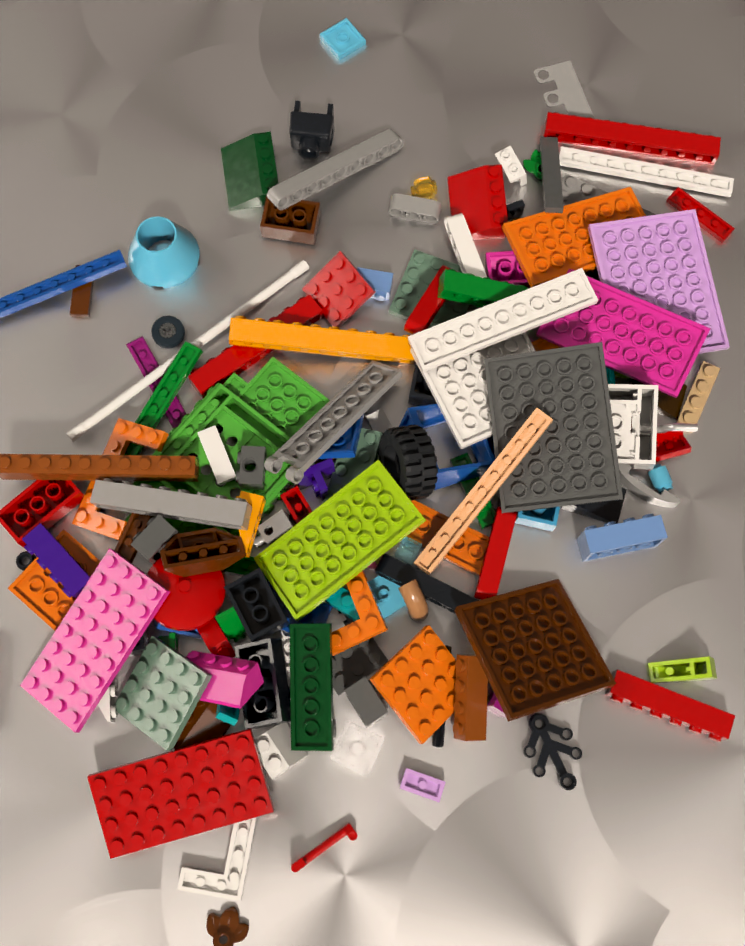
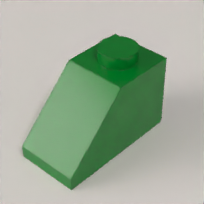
[215,607,247,644]

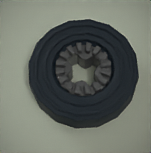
[151,316,185,349]

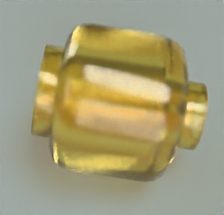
[411,176,437,200]

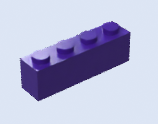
[22,523,90,599]

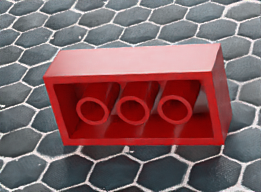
[0,480,84,548]

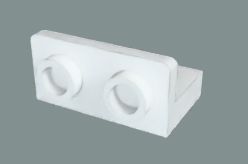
[495,146,527,187]

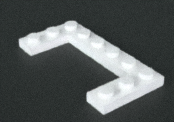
[177,768,266,901]

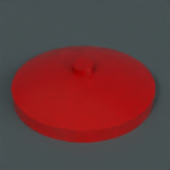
[147,558,225,631]

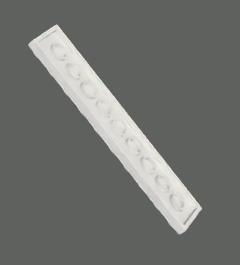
[408,268,598,372]

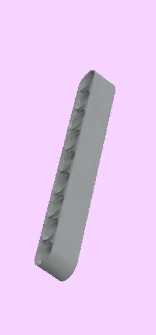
[267,129,404,210]

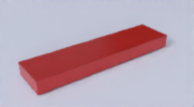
[666,187,735,243]

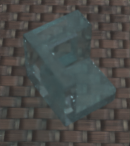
[395,536,422,566]

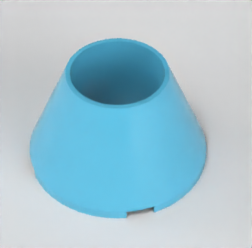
[128,217,200,288]

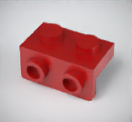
[656,431,692,462]

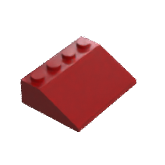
[447,165,508,240]

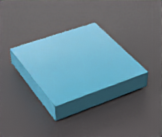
[319,18,366,60]

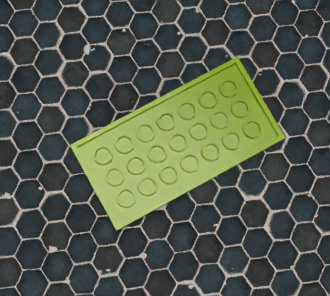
[254,460,426,621]

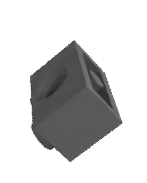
[236,446,267,490]

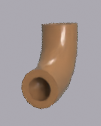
[398,579,429,622]

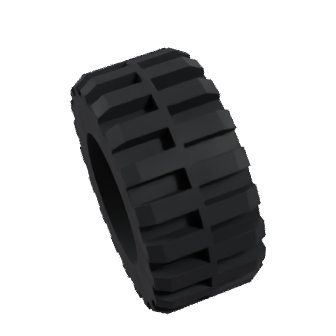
[378,424,438,501]

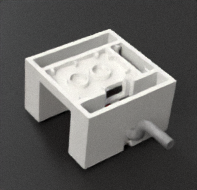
[608,384,698,470]

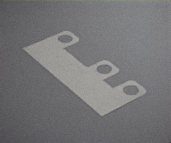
[534,60,595,146]

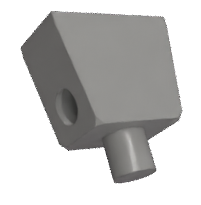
[254,509,296,548]

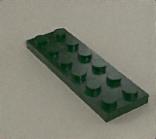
[290,623,334,751]

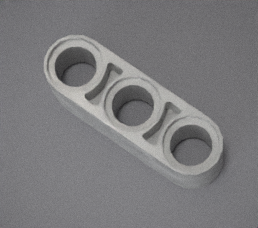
[388,193,442,224]

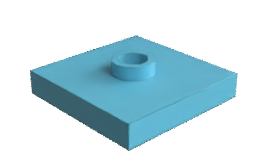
[369,575,406,619]

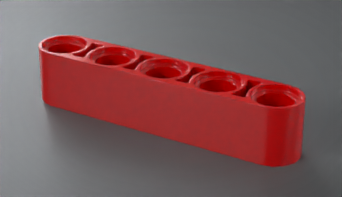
[404,265,458,334]
[474,506,517,600]

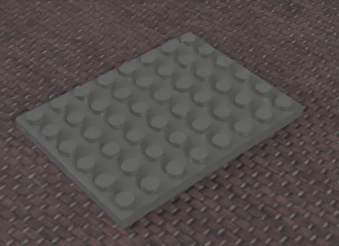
[484,342,623,513]

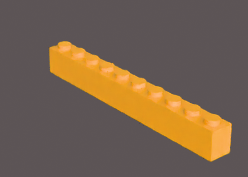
[229,316,415,365]

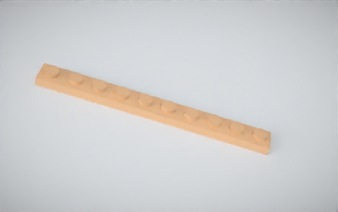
[413,408,553,575]

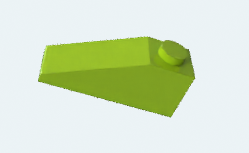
[648,656,717,683]

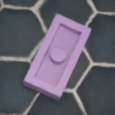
[400,768,446,802]

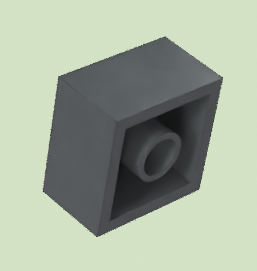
[130,514,180,564]
[344,677,389,728]

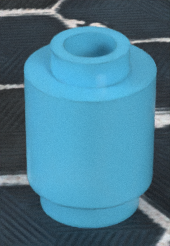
[648,464,673,494]

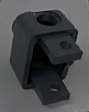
[289,101,335,159]

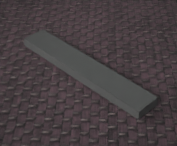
[539,137,564,213]

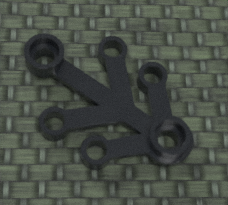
[523,713,582,790]

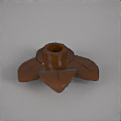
[206,906,249,946]

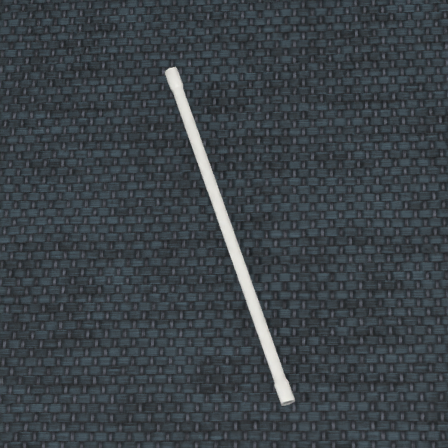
[66,260,309,442]

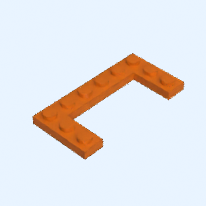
[72,418,169,541]
[332,570,388,656]

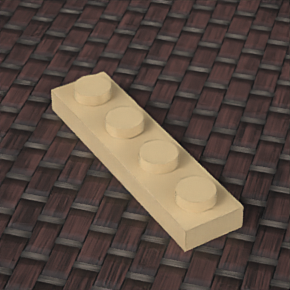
[676,361,721,433]

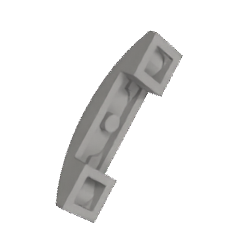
[619,464,681,508]

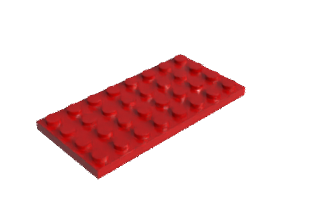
[87,728,275,859]

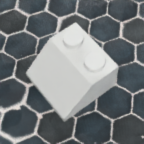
[255,723,308,780]

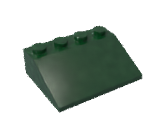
[221,131,279,211]

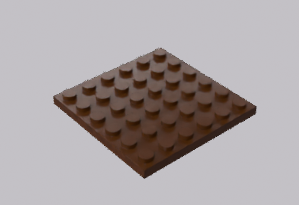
[454,579,616,722]

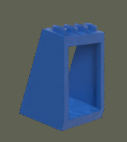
[399,404,496,490]

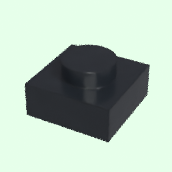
[506,199,525,220]

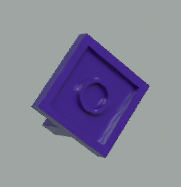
[298,458,335,501]

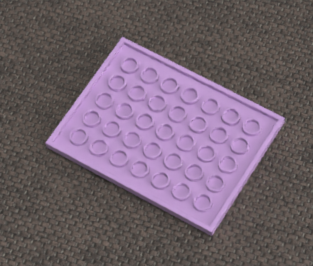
[588,209,730,354]

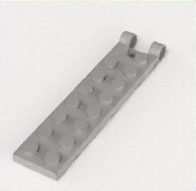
[264,360,402,484]

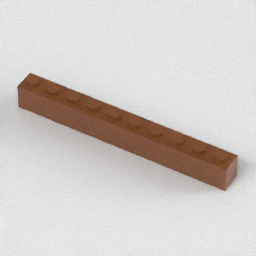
[0,454,199,482]

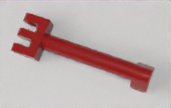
[291,823,357,872]

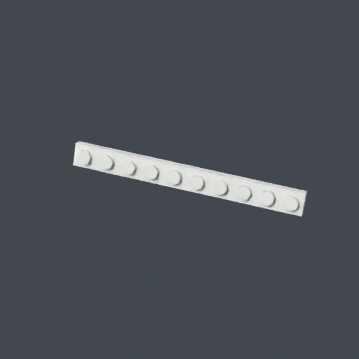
[559,146,734,197]

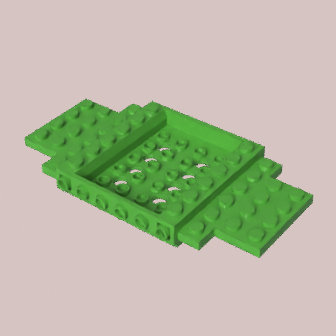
[124,357,330,536]

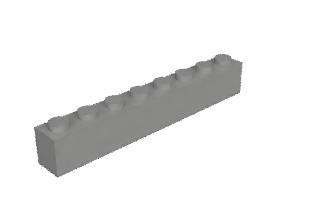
[90,478,252,531]

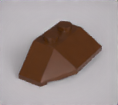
[160,528,246,577]

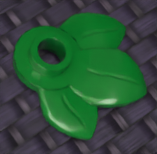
[523,150,542,180]

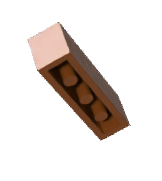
[453,654,488,741]

